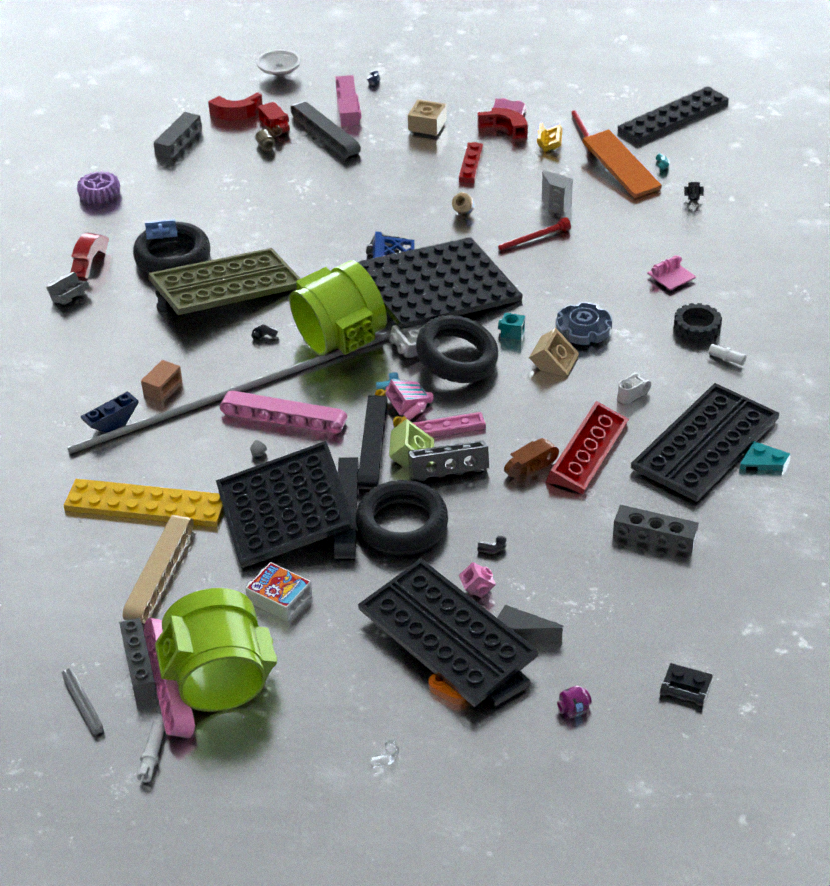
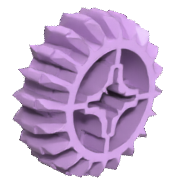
[77,171,121,205]

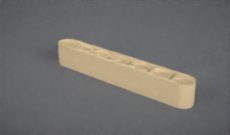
[123,515,194,624]

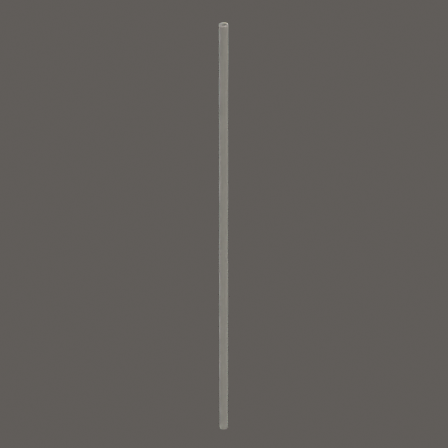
[67,330,391,454]

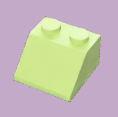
[389,419,434,467]

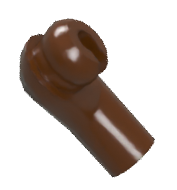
[265,125,282,139]

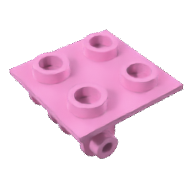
[647,255,696,290]

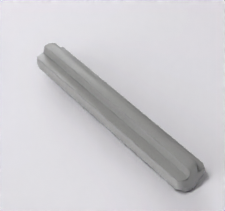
[62,668,104,735]

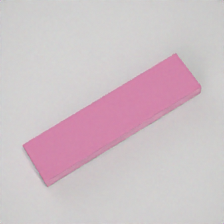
[413,412,486,437]

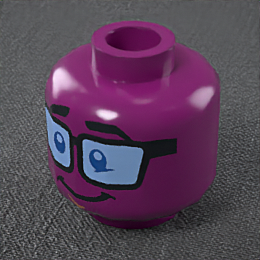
[557,685,592,718]

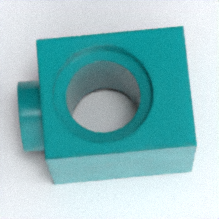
[498,313,525,340]

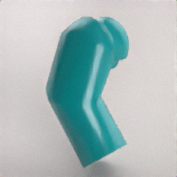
[656,153,670,171]

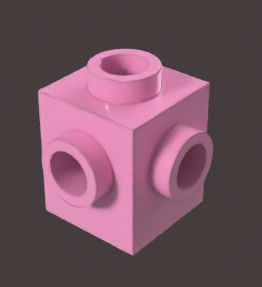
[459,562,496,598]

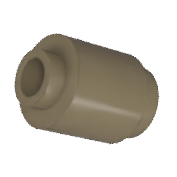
[255,129,275,151]

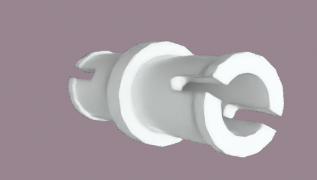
[708,344,747,366]

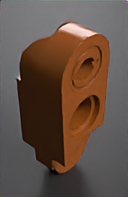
[504,438,559,478]

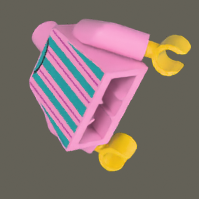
[375,379,433,427]

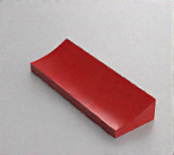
[545,401,629,495]

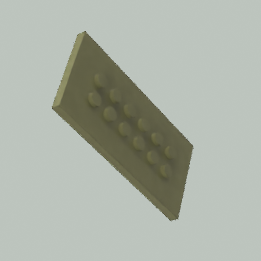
[149,248,301,315]

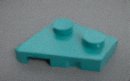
[739,441,791,471]

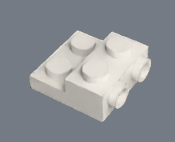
[389,324,440,358]

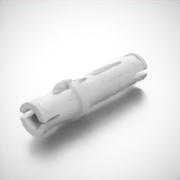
[137,720,165,783]

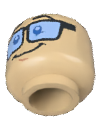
[452,192,475,215]

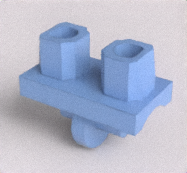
[145,219,177,239]

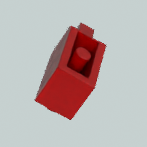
[258,101,290,133]

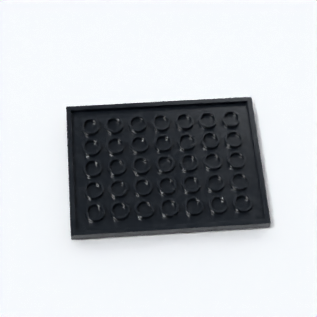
[358,237,523,329]

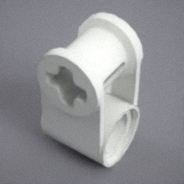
[617,373,651,404]

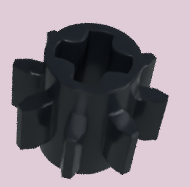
[684,182,704,201]

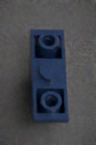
[81,391,139,433]

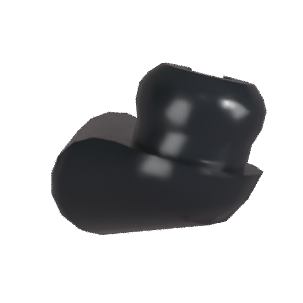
[251,324,278,340]
[477,536,507,554]

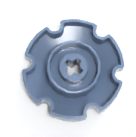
[555,302,613,345]

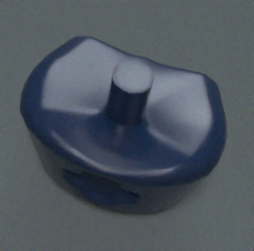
[367,70,381,85]

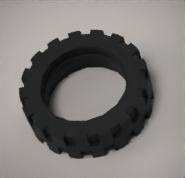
[673,303,722,343]

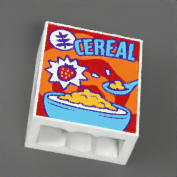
[246,562,312,622]

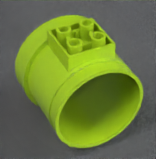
[289,260,387,356]
[155,588,277,712]

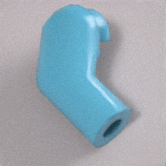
[376,372,400,390]

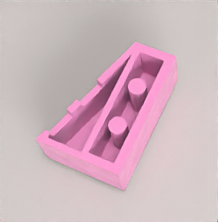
[335,75,361,127]

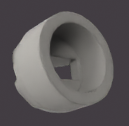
[250,440,267,457]

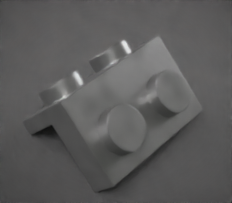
[46,272,90,304]

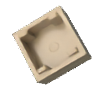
[408,99,447,135]

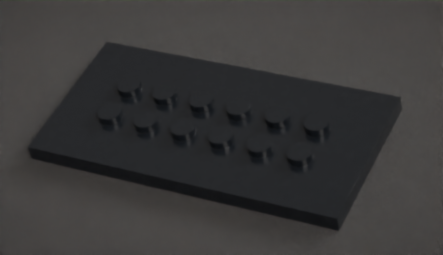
[631,383,780,502]
[358,558,539,707]

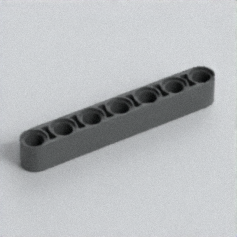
[290,101,361,158]

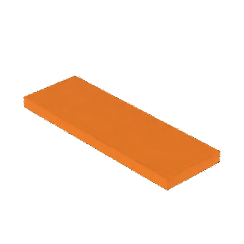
[582,129,662,199]

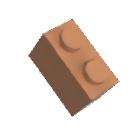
[141,360,182,401]

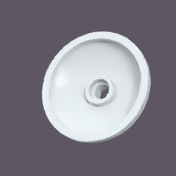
[257,49,301,76]

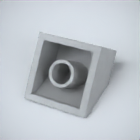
[541,170,573,216]

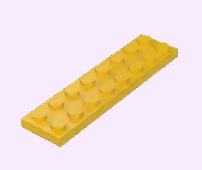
[63,478,224,527]

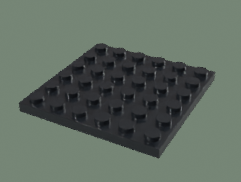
[216,441,357,568]

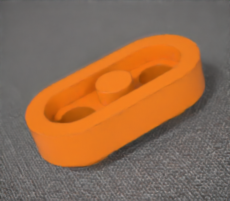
[429,673,467,705]

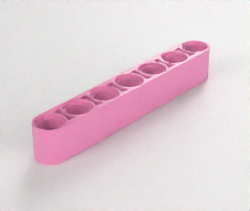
[219,391,348,434]
[144,618,195,738]

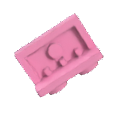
[493,98,527,115]

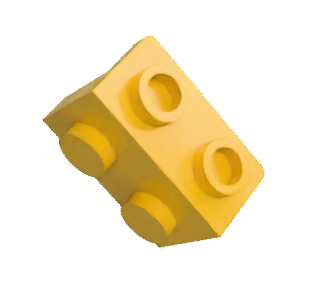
[537,123,563,152]

